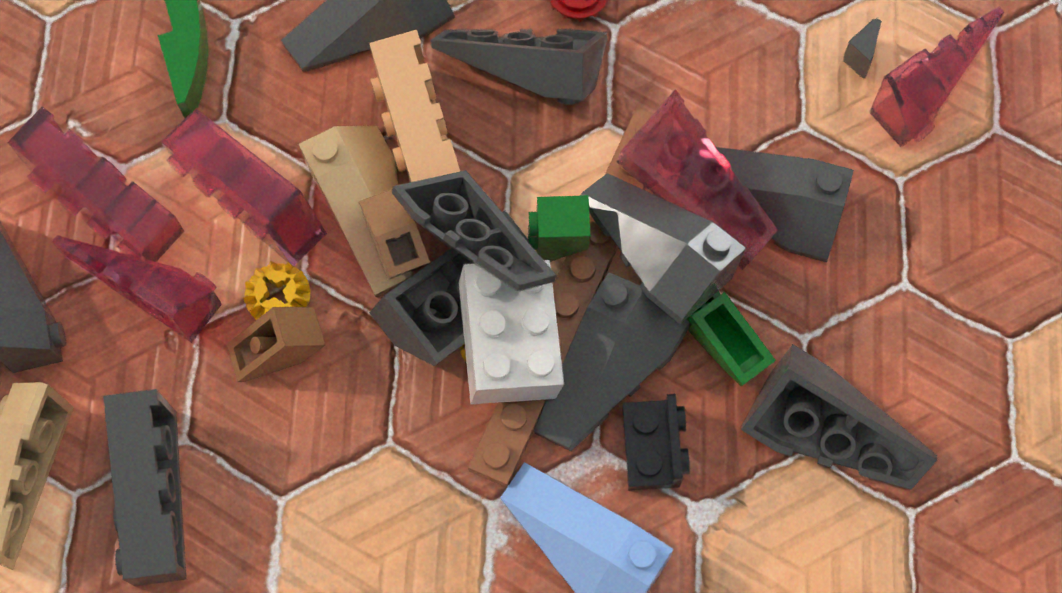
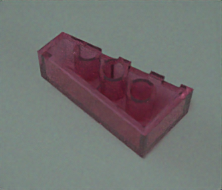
[7,106,184,267]
[161,109,327,266]

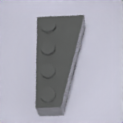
[103,389,187,586]

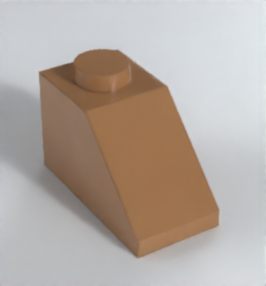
[227,307,325,382]

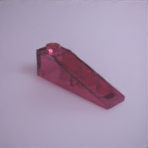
[869,7,1005,147]
[52,235,222,343]

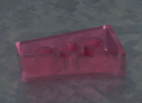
[617,89,778,270]

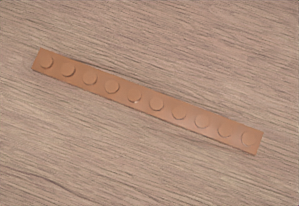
[468,107,674,488]

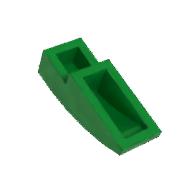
[158,0,209,121]
[686,291,776,386]

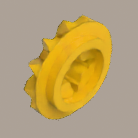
[243,261,311,320]

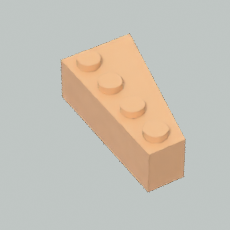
[369,29,460,182]

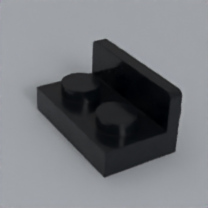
[622,394,690,491]

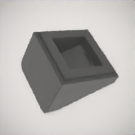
[843,18,882,79]

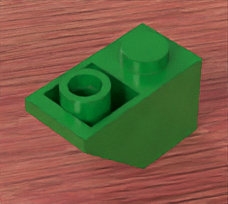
[528,195,590,262]

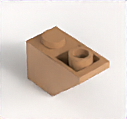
[359,189,430,280]

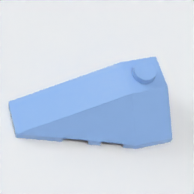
[500,462,673,593]

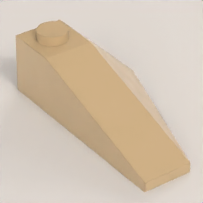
[299,126,412,298]
[0,382,74,570]

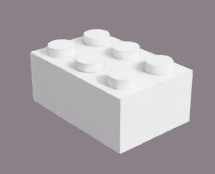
[459,260,564,404]

